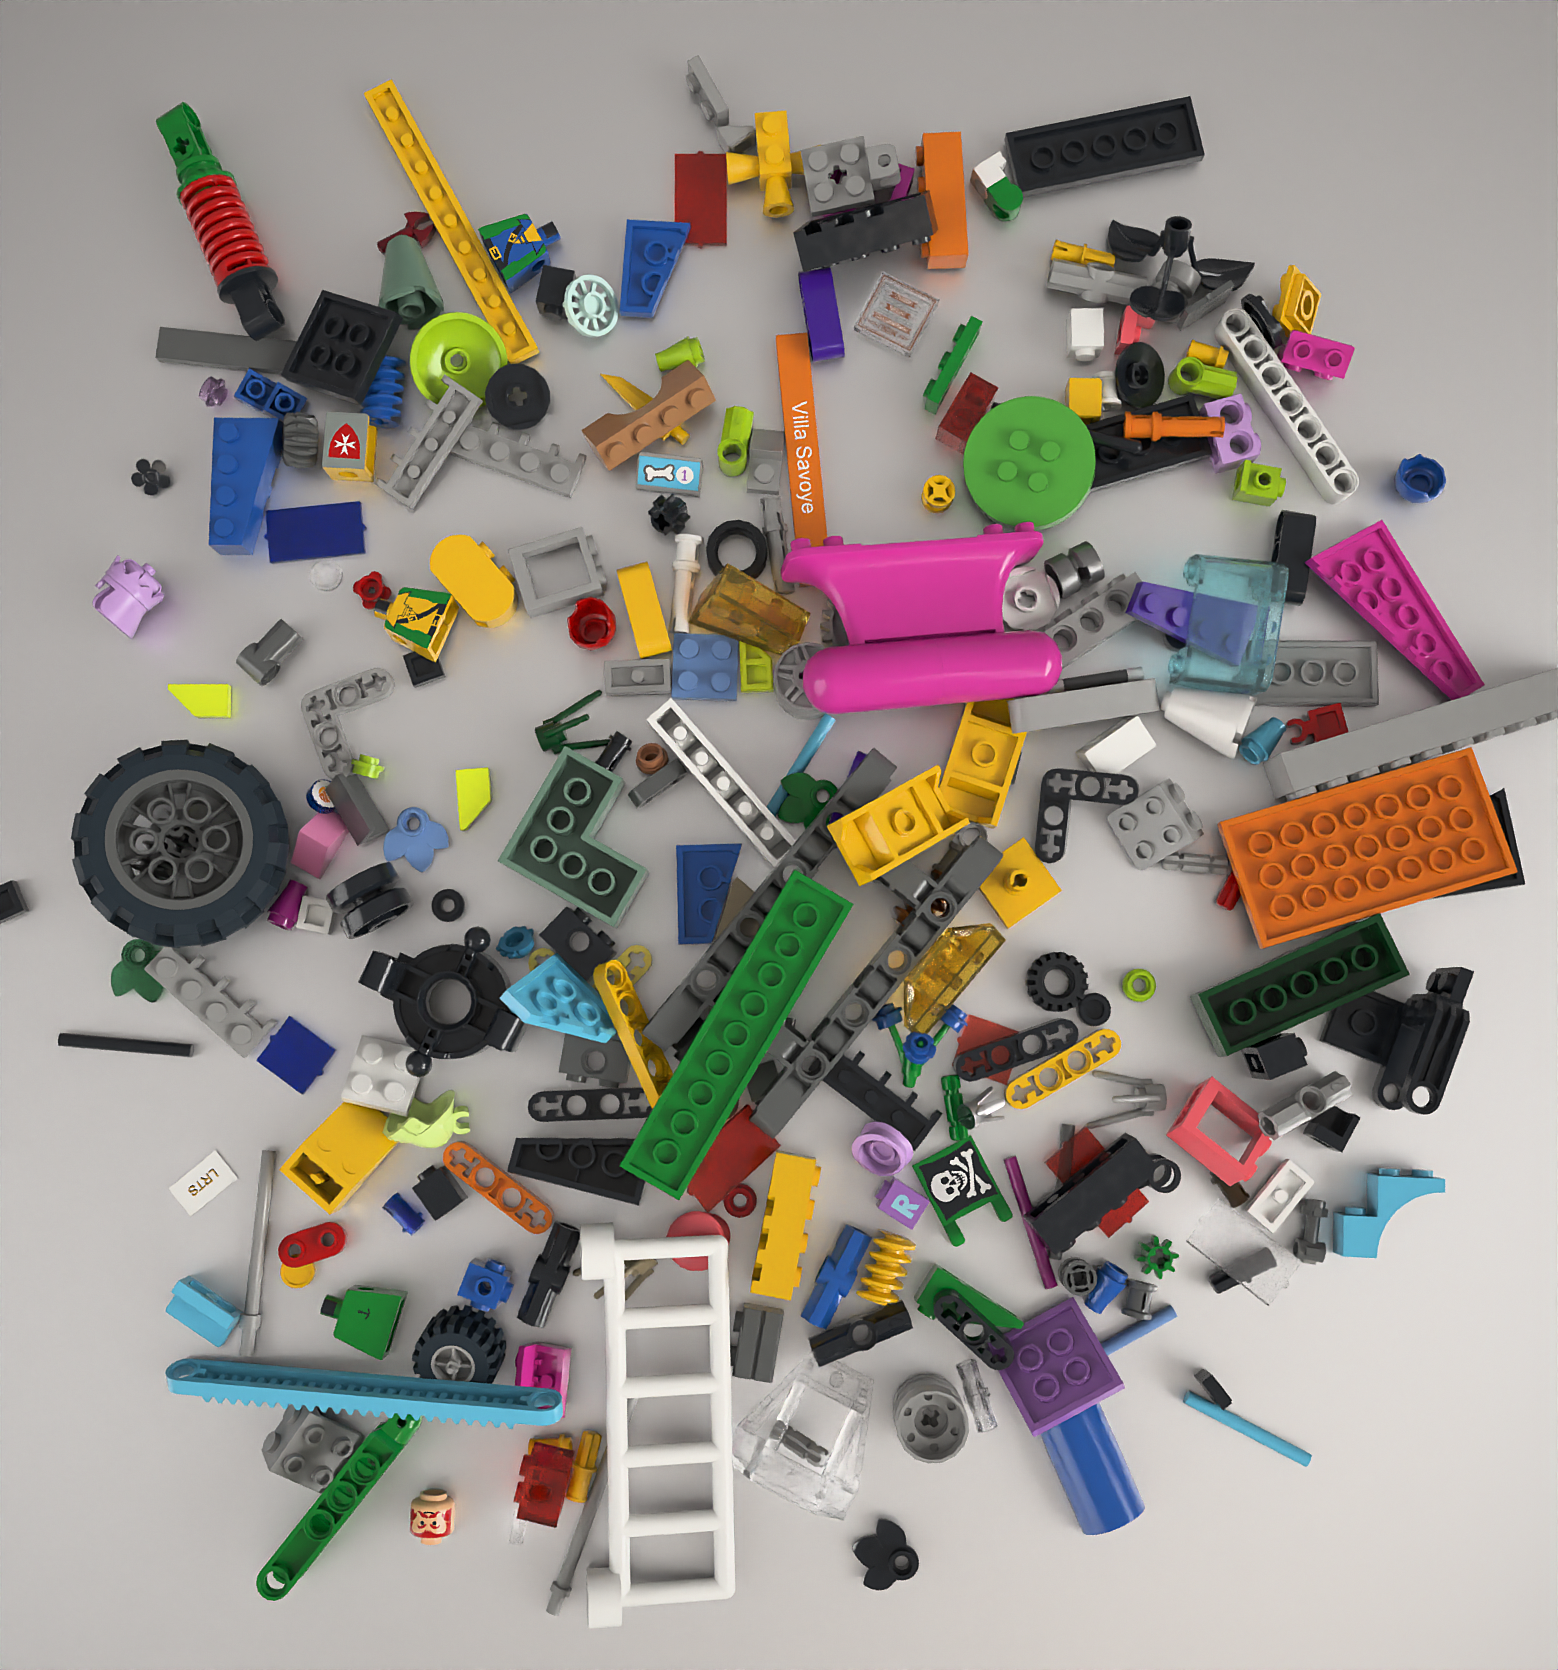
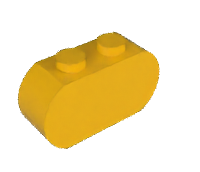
[430,535,518,628]

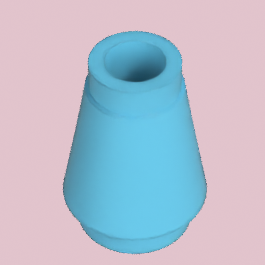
[1239,717,1286,765]

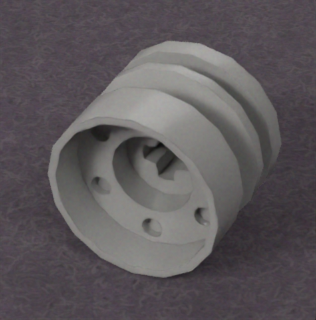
[774,642,827,720]
[893,1374,969,1463]

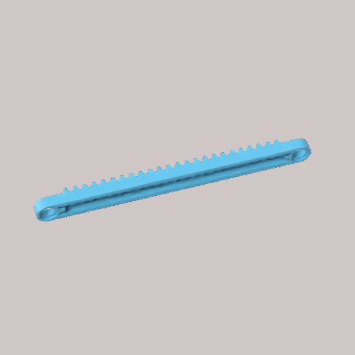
[165,1359,563,1429]

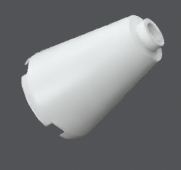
[1160,687,1257,759]

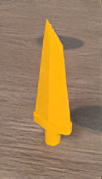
[600,374,690,445]

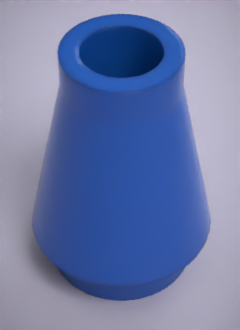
[1084,1261,1129,1314]

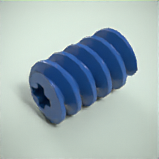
[359,356,407,429]

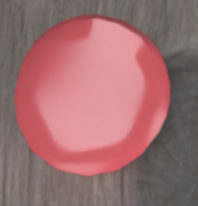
[666,1211,730,1271]

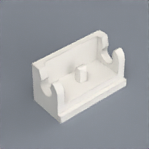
[1075,716,1157,781]

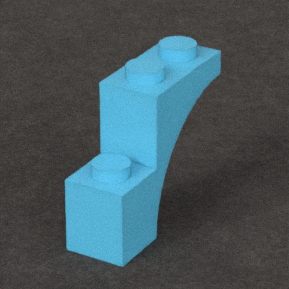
[1333,1167,1445,1258]

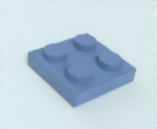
[671,633,739,701]

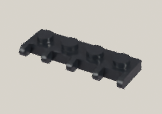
[808,1051,943,1151]

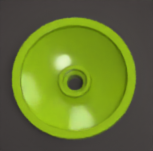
[409,312,508,409]

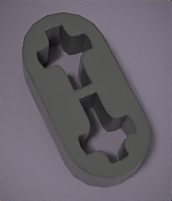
[628,759,688,808]

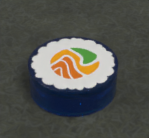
[306,779,336,814]

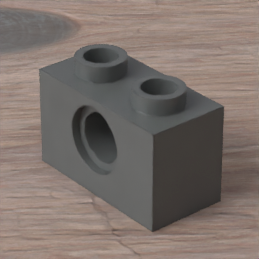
[559,1033,631,1088]

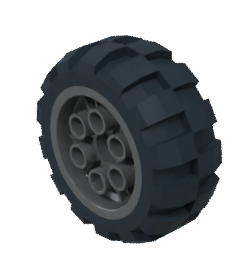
[71,739,290,948]

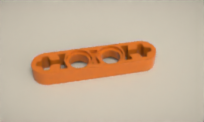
[443,1141,554,1234]

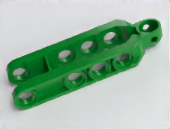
[256,1413,423,1601]

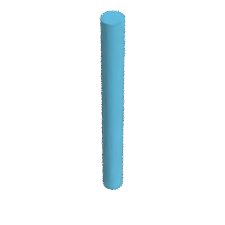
[767,714,836,817]
[1183,1391,1312,1467]

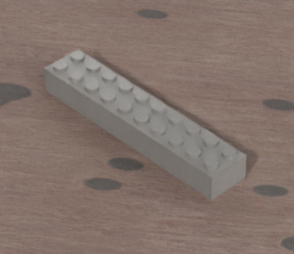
[1263,668,1558,802]

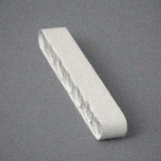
[1215,308,1359,504]

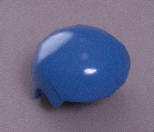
[1394,454,1446,504]

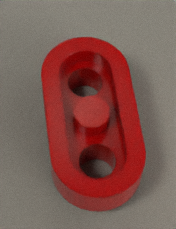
[278,1222,347,1268]

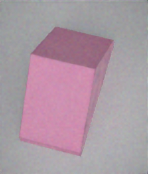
[291,807,349,879]

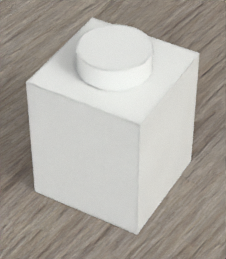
[1066,308,1104,361]

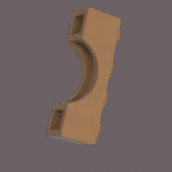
[581,360,716,471]

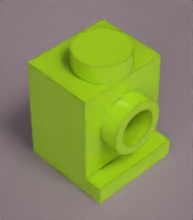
[1232,460,1286,507]

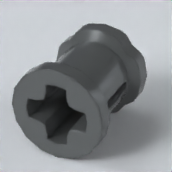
[1121,1279,1158,1320]

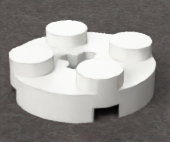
[1002,567,1060,631]

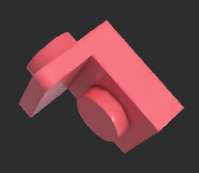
[1114,306,1156,355]

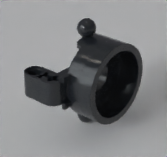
[358,926,529,1077]

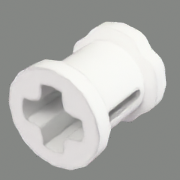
[1092,371,1122,412]

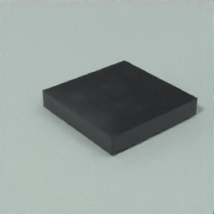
[1319,991,1405,1066]

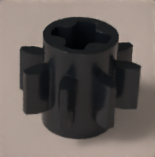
[648,494,690,536]

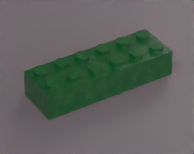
[1190,913,1410,1057]

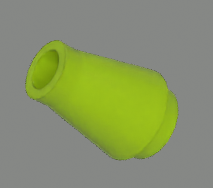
[655,336,705,372]

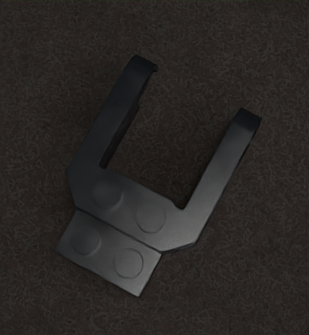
[1372,967,1474,1115]

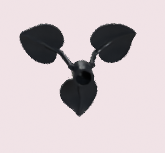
[1108,216,1255,321]

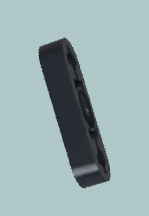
[933,1289,1014,1370]

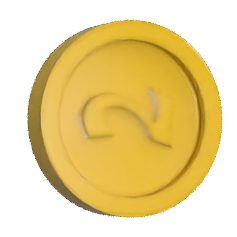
[280,1253,316,1288]

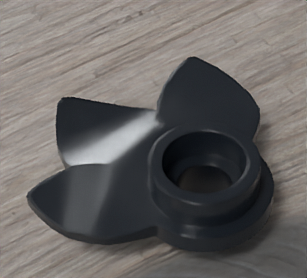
[852,1519,919,1590]

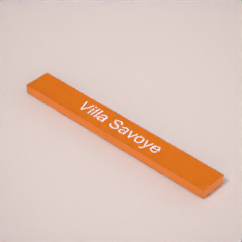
[776,332,827,587]

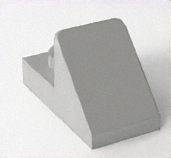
[747,429,785,495]

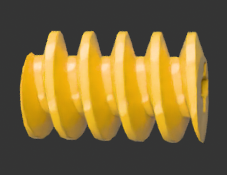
[856,1229,916,1306]

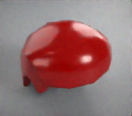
[567,597,616,651]

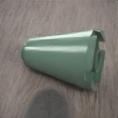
[378,235,444,330]

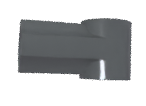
[236,619,303,686]

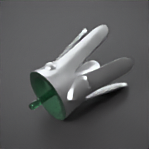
[957,1086,1005,1130]

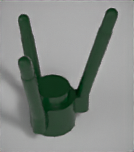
[535,690,610,755]

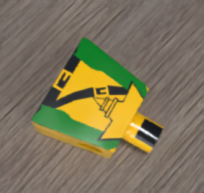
[374,587,460,662]

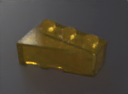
[688,563,811,656]

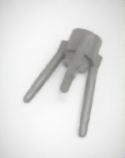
[1087,1070,1167,1129]

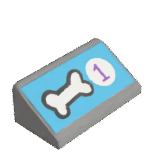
[636,452,703,497]

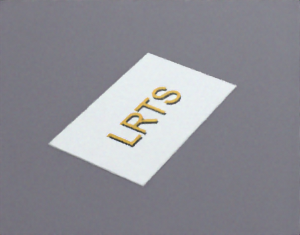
[168,1150,238,1217]

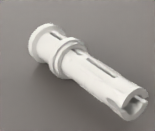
[668,534,704,634]

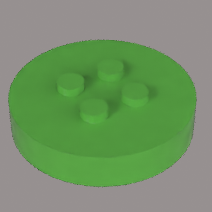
[963,396,1096,531]

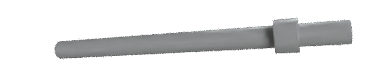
[239,1150,276,1357]

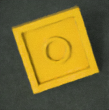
[978,837,1062,929]

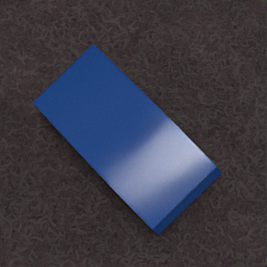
[234,368,308,422]

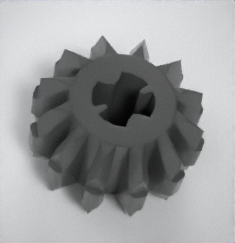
[282,412,319,469]

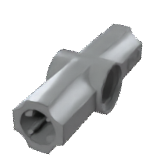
[1047,258,1148,305]
[1257,1071,1352,1140]

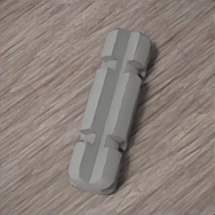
[1162,852,1228,875]
[771,1422,829,1468]

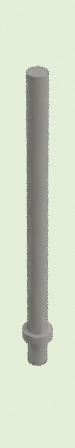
[546,1398,638,1616]

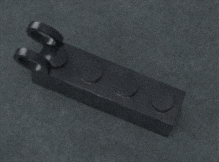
[1022,1133,1181,1255]

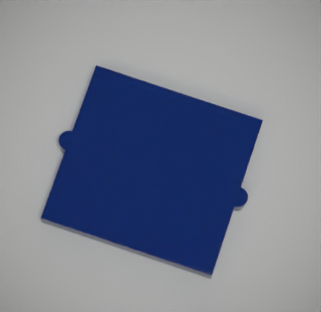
[256,1016,337,1095]

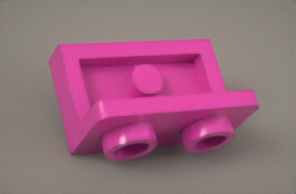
[1277,330,1355,380]
[515,1342,572,1418]

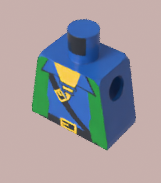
[478,214,561,293]

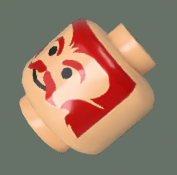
[410,1489,455,1545]

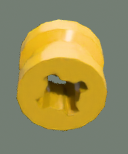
[921,475,955,514]

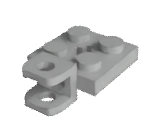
[800,136,901,217]

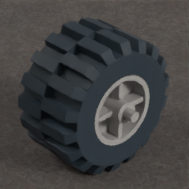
[412,1305,506,1384]

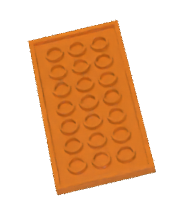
[1217,747,1518,950]

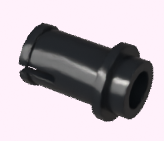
[595,731,633,773]

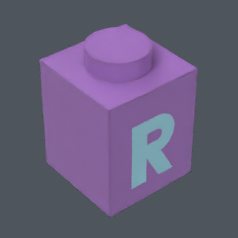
[875,1176,930,1230]

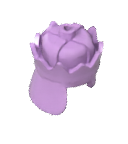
[92,555,164,639]

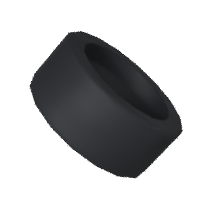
[706,520,768,585]

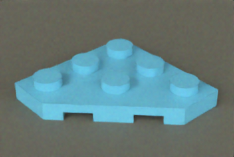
[500,953,617,1043]

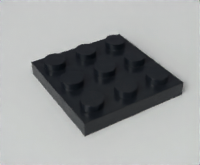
[281,290,403,405]

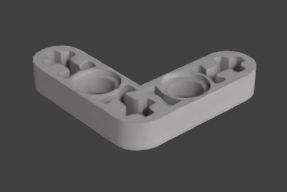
[301,668,395,780]

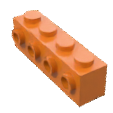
[915,132,969,269]

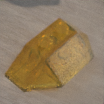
[903,923,1006,1034]

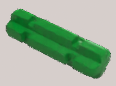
[941,1074,969,1141]

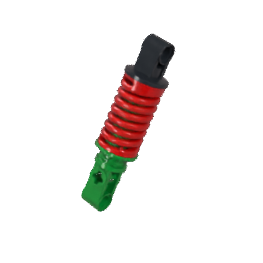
[156,102,285,341]

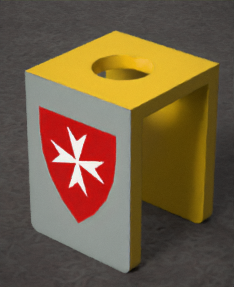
[322,412,378,482]

